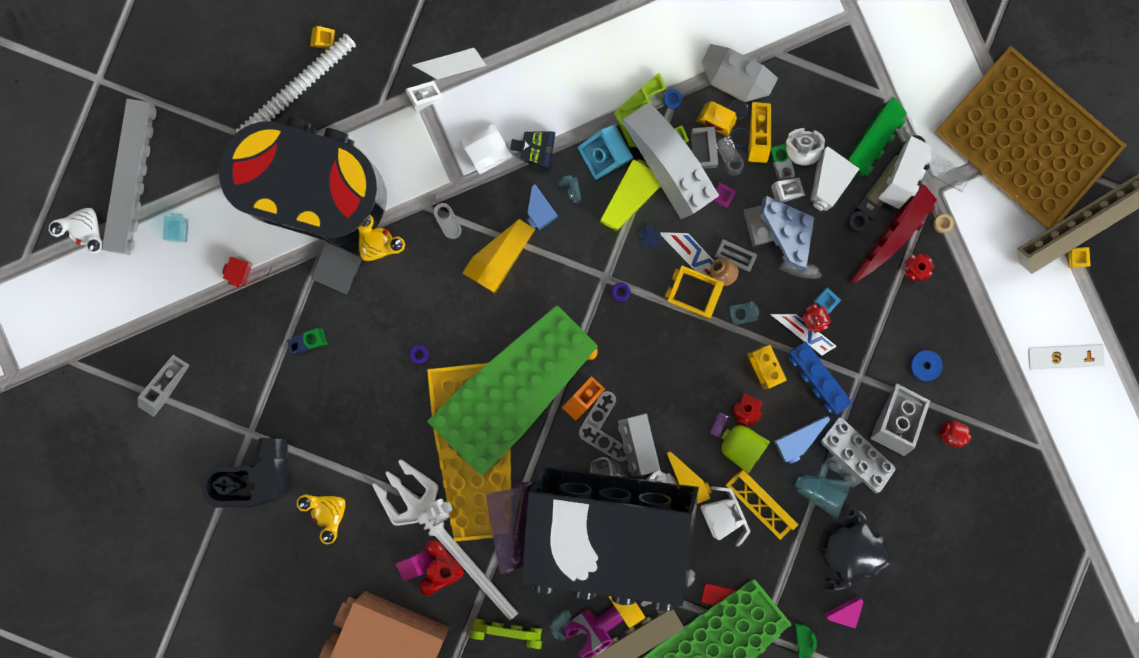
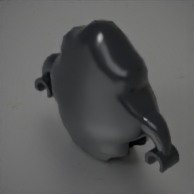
[821,505,891,592]

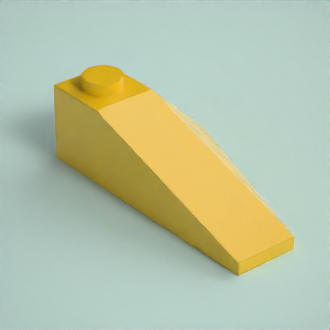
[463,219,535,294]

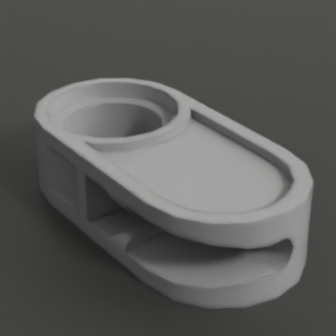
[434,203,462,239]

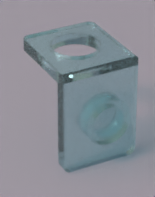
[729,301,759,325]

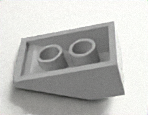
[871,384,930,456]

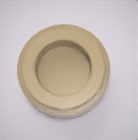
[933,213,954,233]

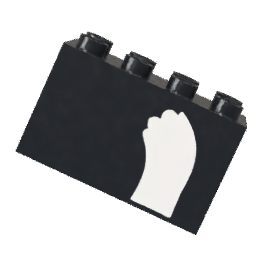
[522,467,699,611]

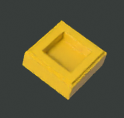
[1068,247,1090,268]

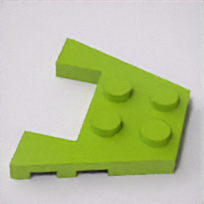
[614,73,689,148]

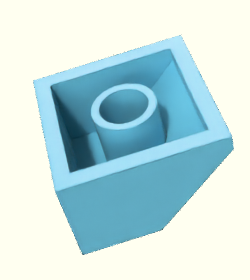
[577,125,633,180]

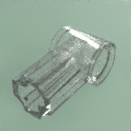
[716,136,744,176]

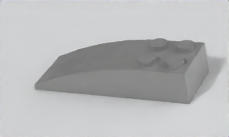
[621,103,719,219]

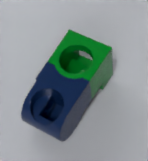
[287,328,328,355]

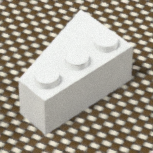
[878,136,932,209]

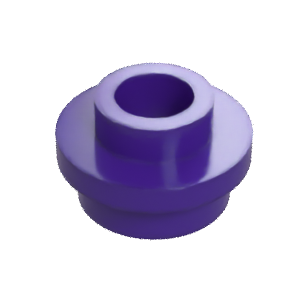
[611,282,631,302]
[410,345,429,364]

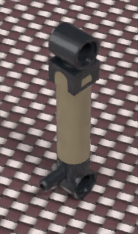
[846,135,930,232]

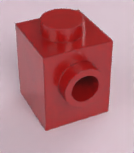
[222,257,252,287]

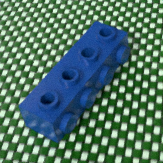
[787,341,852,415]

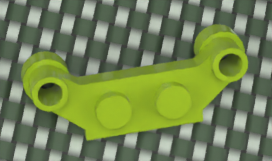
[469,618,542,649]

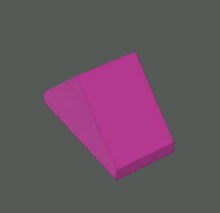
[396,550,435,581]
[824,596,863,629]

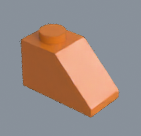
[562,376,605,421]

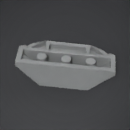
[702,44,778,102]

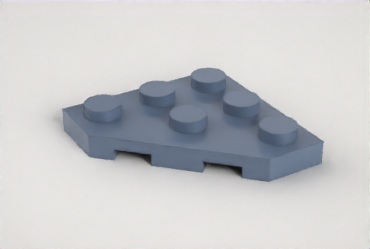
[760,196,814,270]

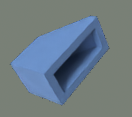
[527,185,558,230]

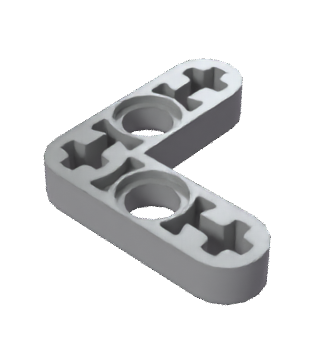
[579,391,627,461]

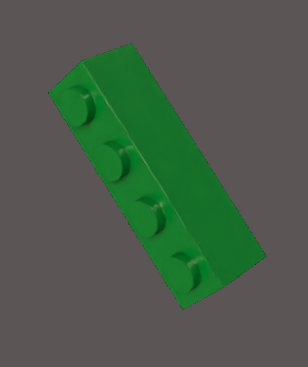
[846,96,907,178]

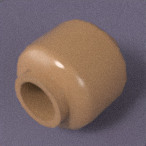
[710,257,739,286]

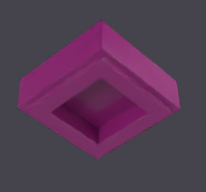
[713,182,736,208]

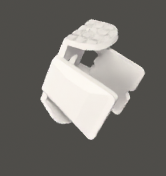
[700,486,751,547]

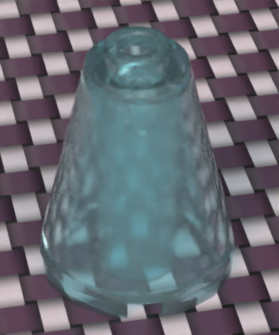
[795,474,851,519]

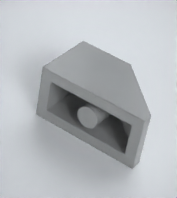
[743,206,773,247]

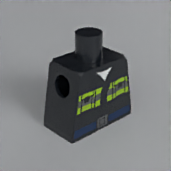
[510,131,556,170]

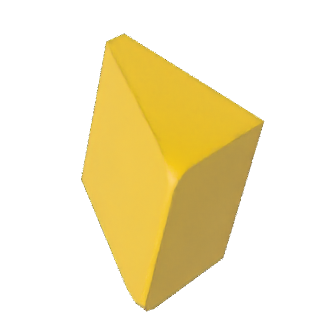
[310,26,335,49]

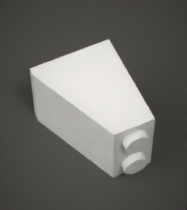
[810,147,859,211]

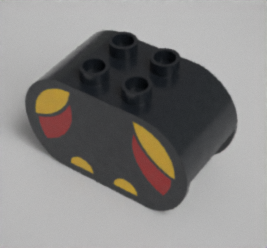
[219,116,387,245]

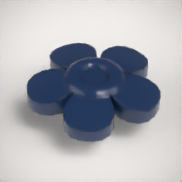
[639,226,661,247]

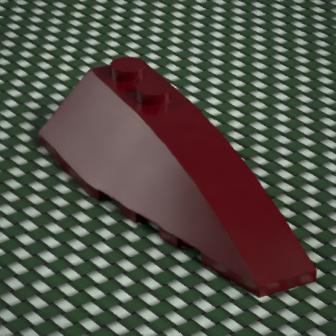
[849,184,937,284]

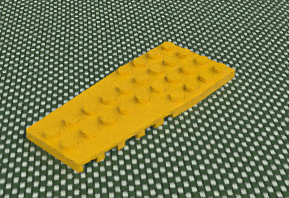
[427,363,512,542]

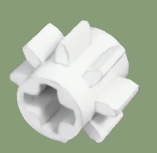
[427,499,452,523]

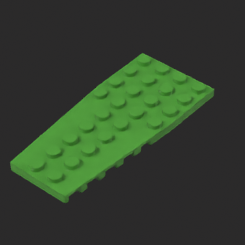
[427,306,598,476]
[641,579,791,658]

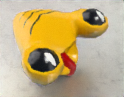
[358,215,405,261]
[297,494,345,545]

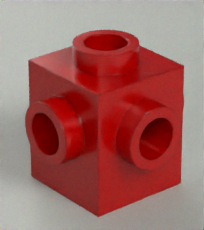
[902,253,935,282]
[733,394,762,426]

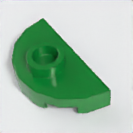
[794,623,817,658]

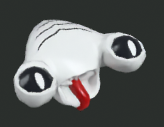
[48,208,103,254]

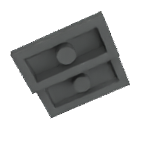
[312,242,362,294]

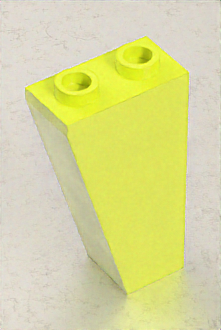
[600,159,661,231]

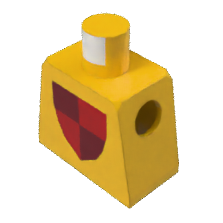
[696,101,737,137]

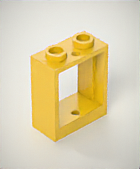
[665,266,724,319]
[747,345,787,389]

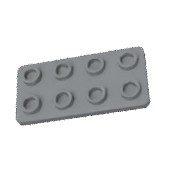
[821,418,895,493]

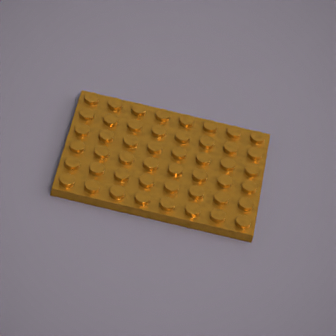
[934,46,1127,230]

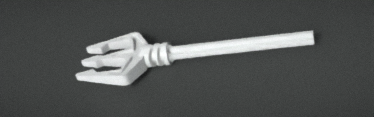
[373,459,518,620]

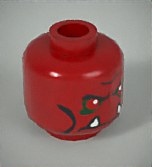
[802,304,831,334]
[940,420,971,448]

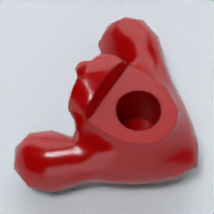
[419,540,464,595]

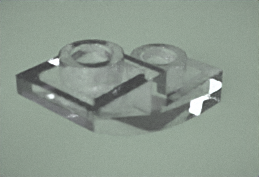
[928,156,972,192]
[779,261,822,279]

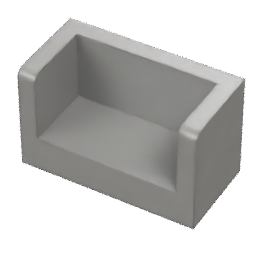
[690,127,718,169]

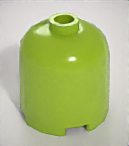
[721,425,770,473]

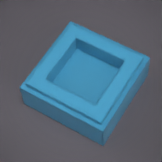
[813,287,841,314]

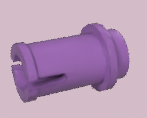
[709,412,730,438]

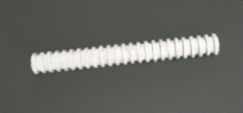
[236,33,356,133]

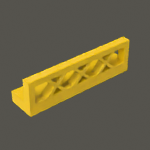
[725,469,798,540]

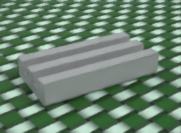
[714,239,757,272]

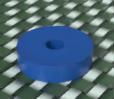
[910,350,943,381]

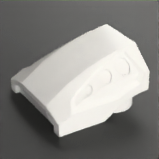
[460,124,513,175]

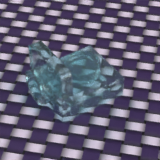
[558,175,582,203]
[550,608,572,641]

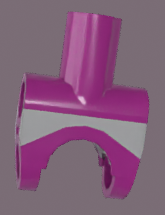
[563,606,624,658]

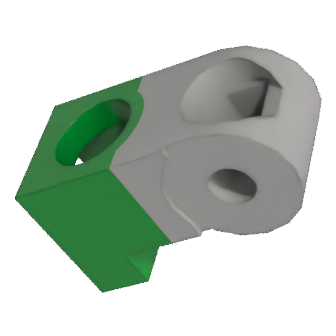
[769,143,795,181]

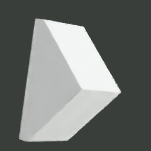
[405,81,443,112]
[771,177,805,203]

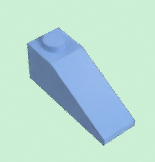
[774,416,830,464]

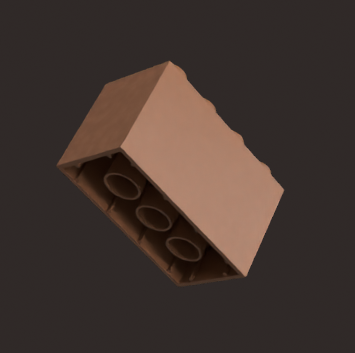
[319,591,449,658]

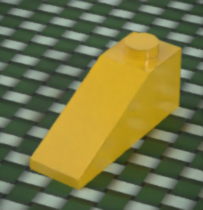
[748,102,771,163]
[666,451,712,504]

